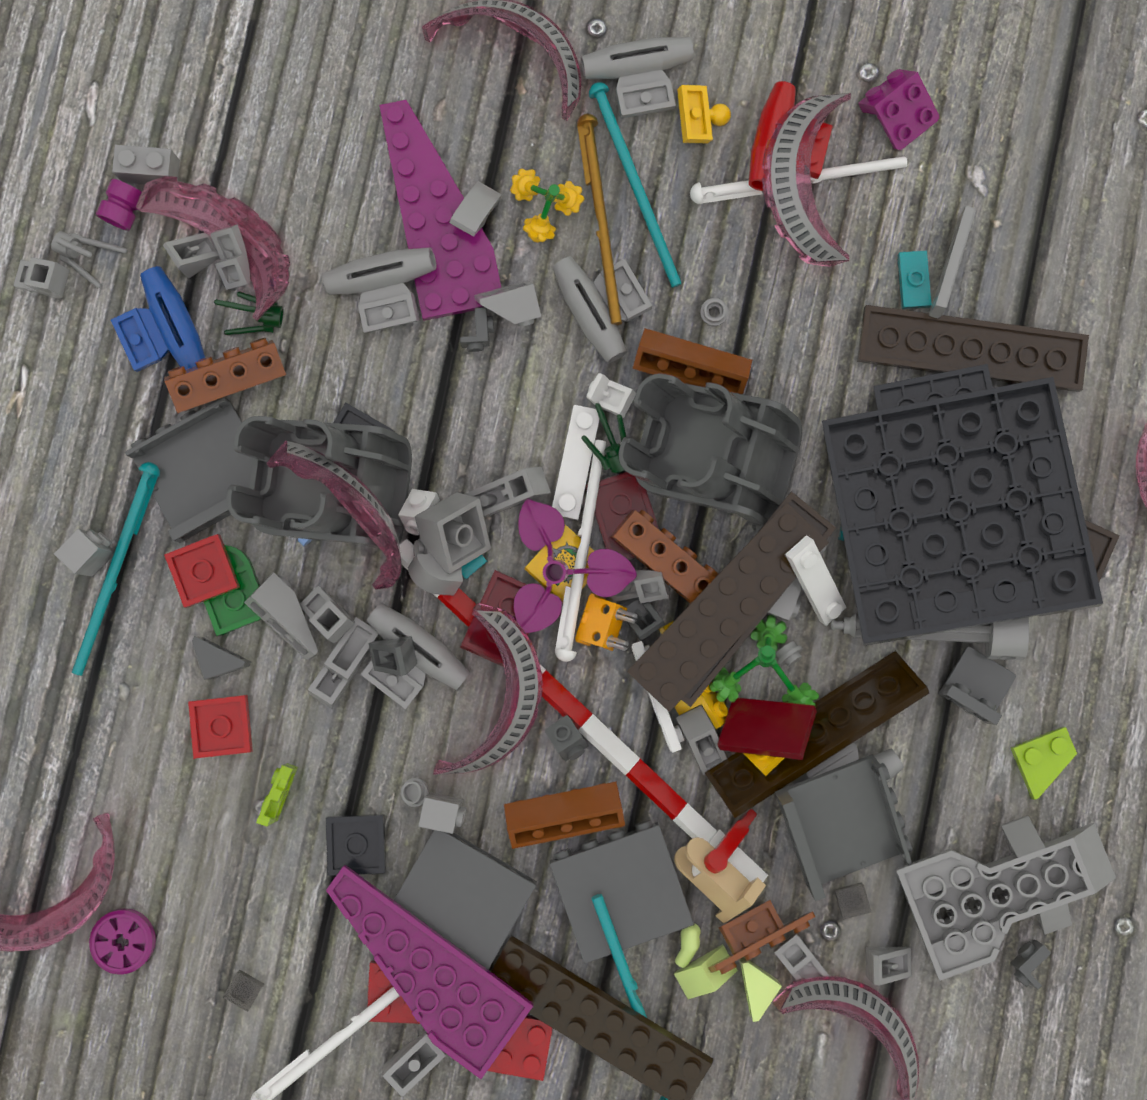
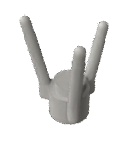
[51,231,128,288]

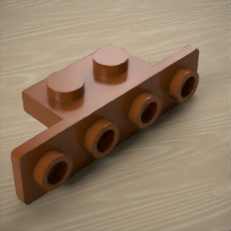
[708,900,815,975]

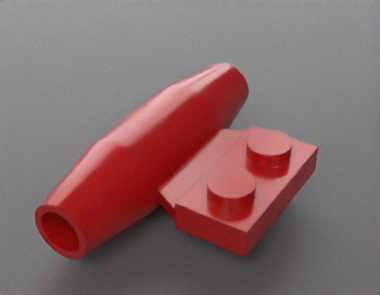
[749,81,833,191]

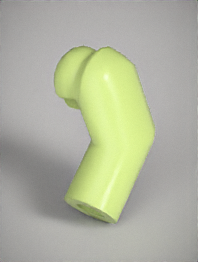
[675,923,701,968]

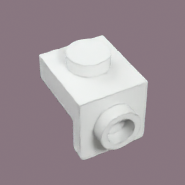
[587,373,636,418]
[398,489,440,535]

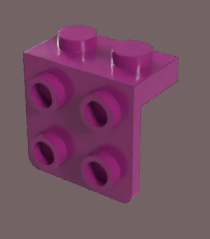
[858,69,939,150]

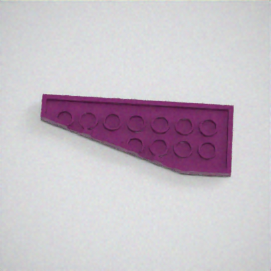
[379,100,502,321]
[326,865,533,1079]

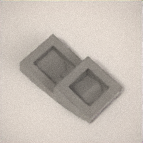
[449,181,502,236]
[210,224,250,290]
[611,570,668,604]
[774,934,832,985]

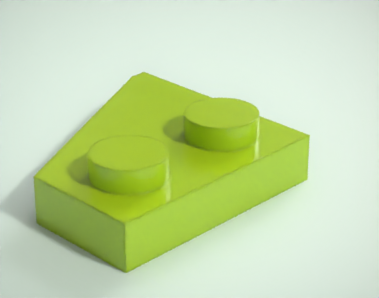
[1010,727,1077,800]
[256,763,298,827]

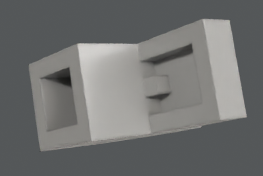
[13,257,70,299]
[408,538,463,595]
[300,585,355,643]

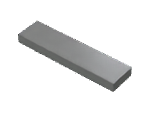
[929,206,976,319]

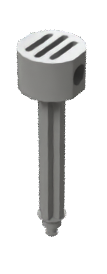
[831,613,1029,660]

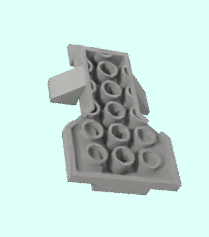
[895,815,1116,981]

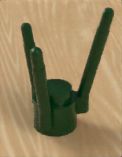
[214,291,284,335]
[581,403,627,473]

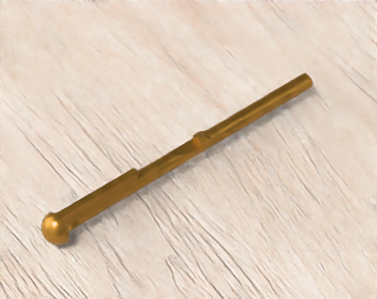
[577,114,622,325]

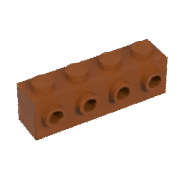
[632,328,753,394]
[164,338,286,413]
[610,509,718,604]
[504,781,625,849]

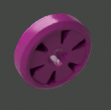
[89,908,156,975]

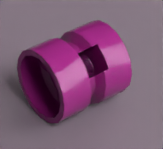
[95,179,146,231]

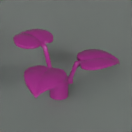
[514,499,637,633]

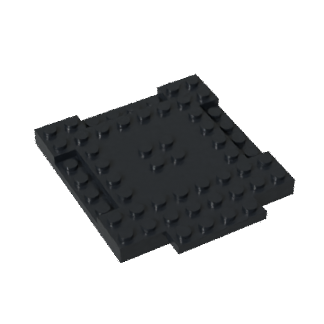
[822,364,1103,646]

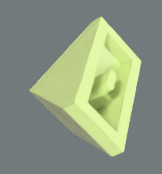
[674,944,738,999]
[739,957,782,1022]

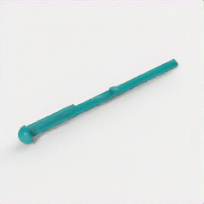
[589,82,682,288]
[71,462,160,676]
[591,894,668,1100]

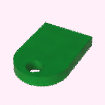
[204,545,262,636]

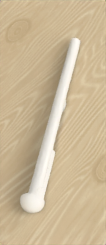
[690,156,907,204]
[555,440,606,662]
[251,987,399,1100]

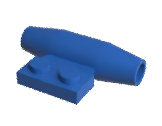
[111,266,205,372]

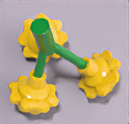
[510,169,585,243]

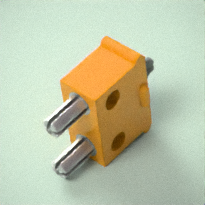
[575,593,638,651]

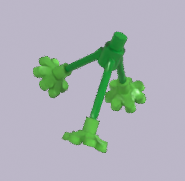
[709,615,819,705]

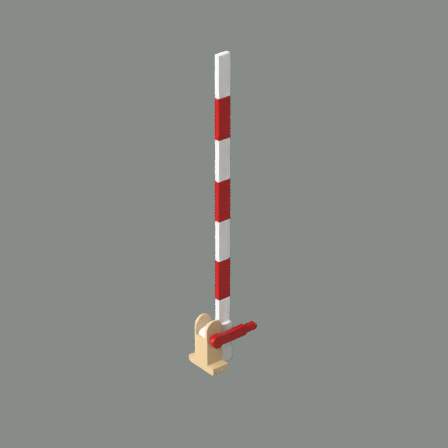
[391,539,768,923]

